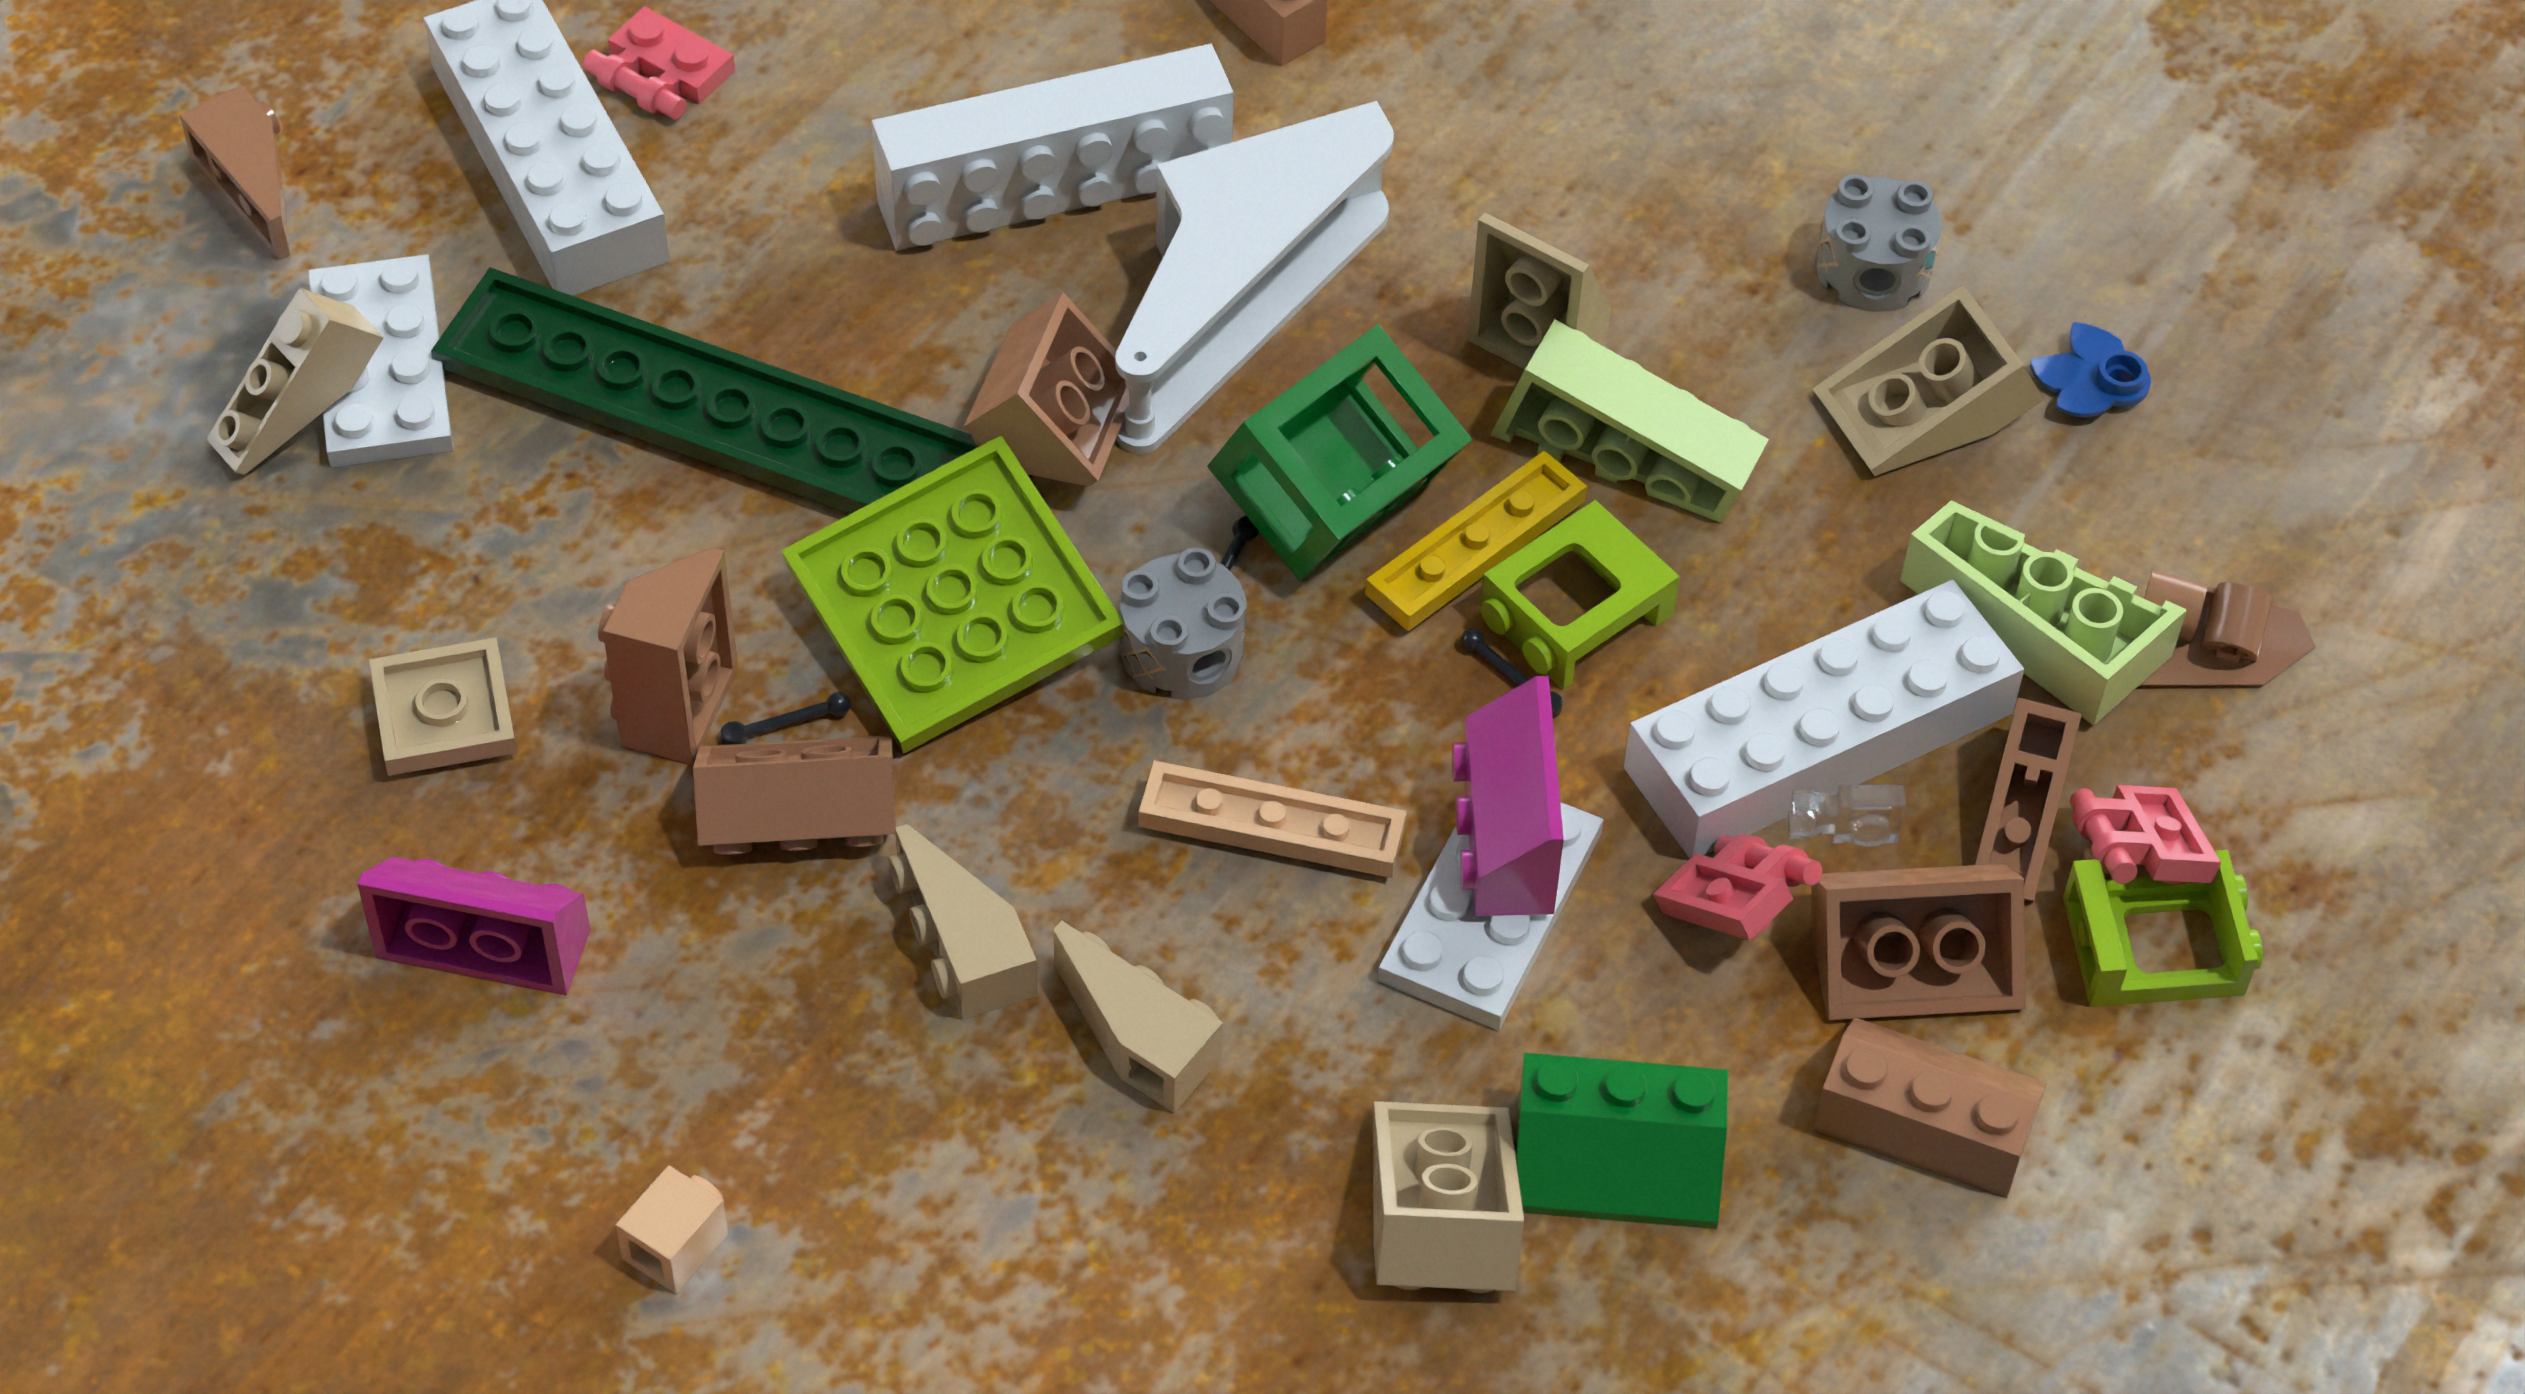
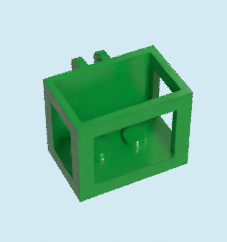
[1207,323,1473,581]

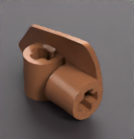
[2138,570,2316,687]

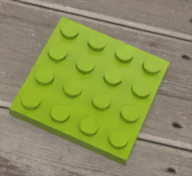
[781,436,1123,754]

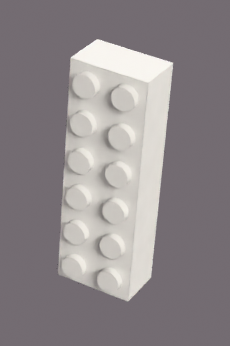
[424,0,670,296]
[872,43,1234,251]
[1624,579,2024,859]

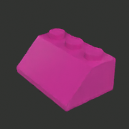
[1452,676,1564,916]
[357,857,590,996]

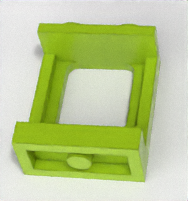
[1480,500,1680,690]
[2063,850,2263,1007]

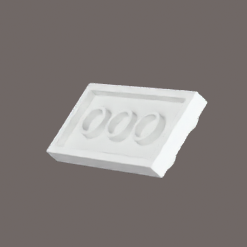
[308,254,454,468]
[1378,802,1604,1031]

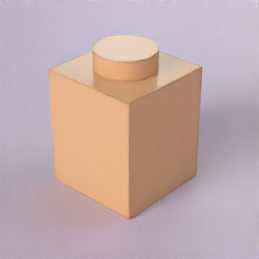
[616,1165,728,1294]

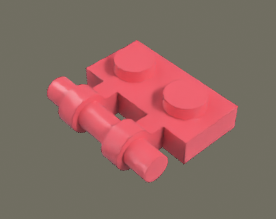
[583,6,735,120]
[2070,785,2221,885]
[1653,833,1822,941]

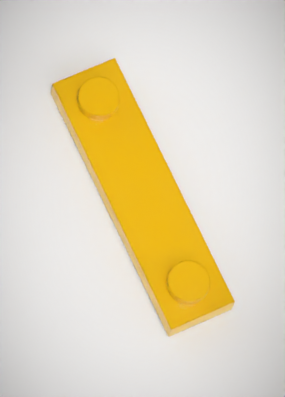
[1365,450,1588,631]

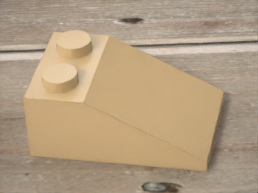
[1467,212,1611,370]
[1812,284,2044,476]
[1373,1101,1524,1293]

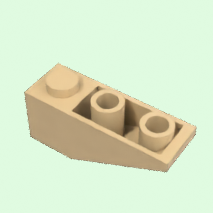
[206,288,384,475]
[888,824,1038,1020]
[1053,920,1223,1113]

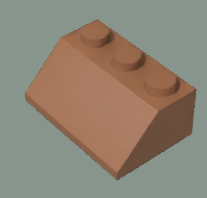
[964,292,1129,486]
[598,547,738,765]
[693,735,896,854]
[1811,864,2026,1020]
[1813,1017,2047,1198]

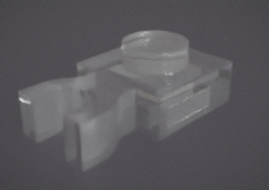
[1787,785,1906,847]

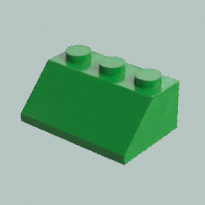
[1515,1053,1729,1229]

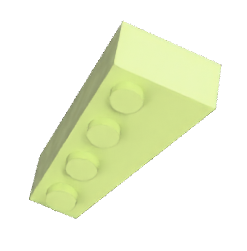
[1490,319,1769,523]
[1900,500,2187,725]

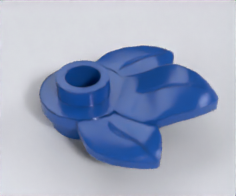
[2030,322,2151,417]

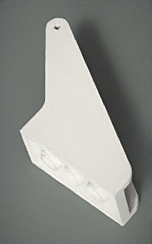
[1115,101,1394,454]

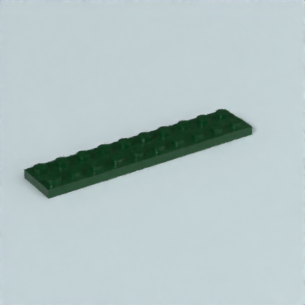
[431,267,1033,514]

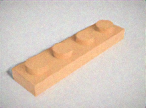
[1138,760,1407,878]

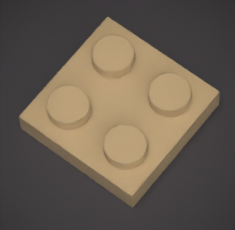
[369,637,517,776]

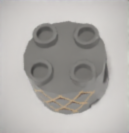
[1815,174,1943,312]
[1119,547,1246,700]

